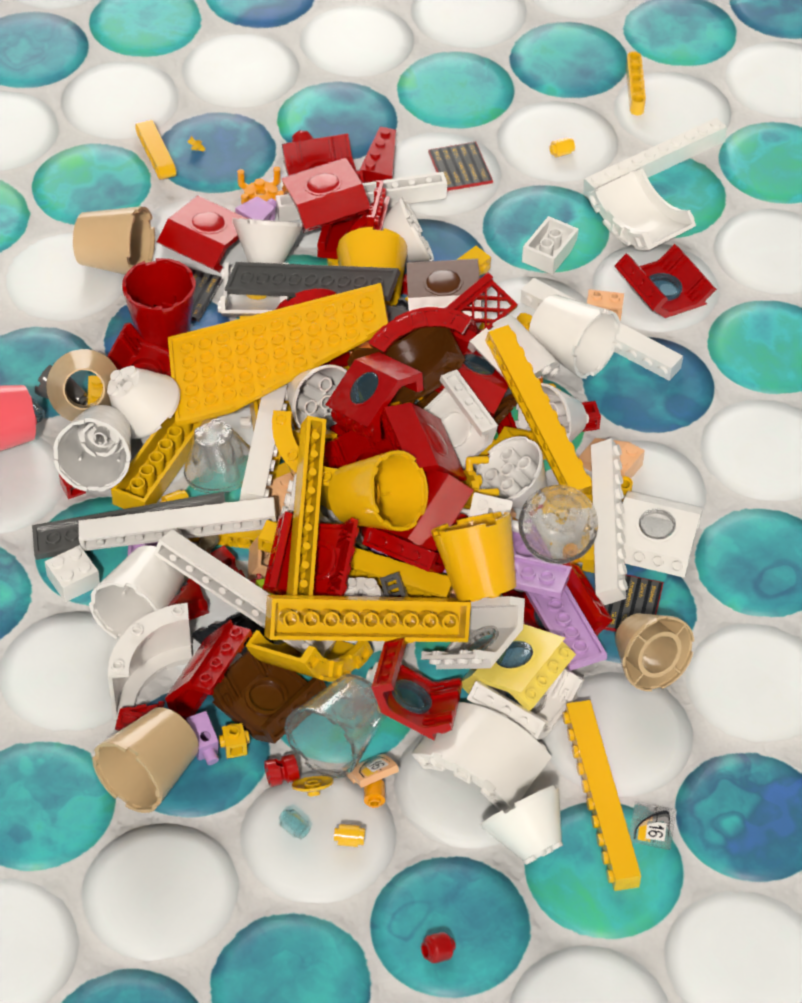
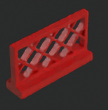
[445,272,518,333]

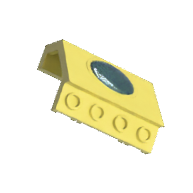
[461,624,576,711]

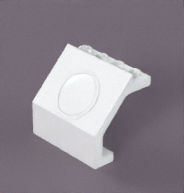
[424,369,498,469]

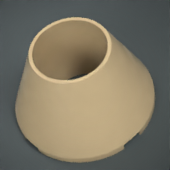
[46,349,117,421]
[615,613,695,691]

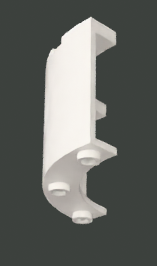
[586,168,696,250]
[218,263,289,317]
[468,315,560,393]
[108,603,192,720]
[412,702,552,811]

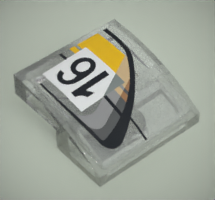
[629,801,677,850]

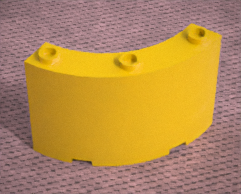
[272,410,337,511]
[245,630,373,682]

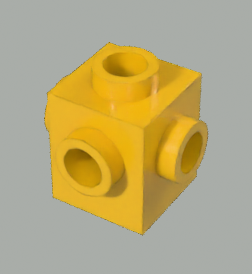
[219,723,250,759]

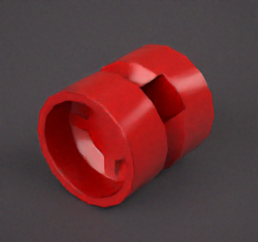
[264,754,300,787]

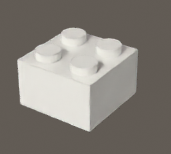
[45,545,100,602]

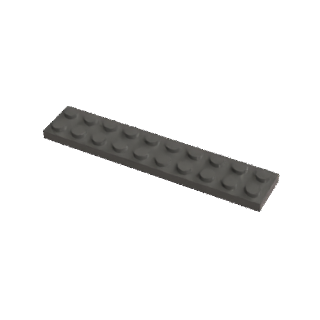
[225,262,400,301]
[32,492,225,560]

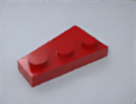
[168,578,209,620]

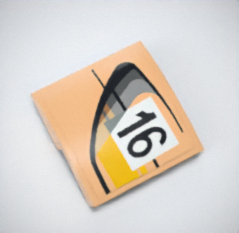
[344,754,399,788]

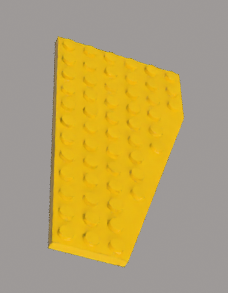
[168,283,389,426]

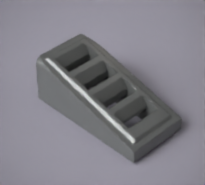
[380,572,409,597]

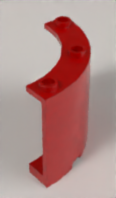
[368,307,480,354]

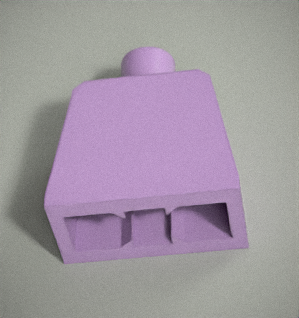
[235,197,276,221]
[186,711,219,765]

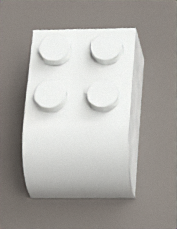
[522,216,579,275]

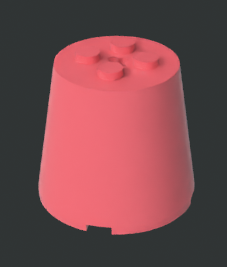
[0,385,37,451]

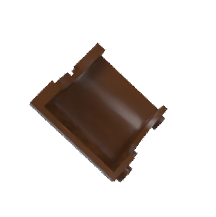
[347,327,465,405]

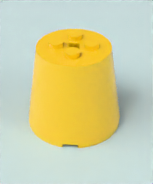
[337,227,408,306]
[328,450,428,531]
[431,512,517,602]

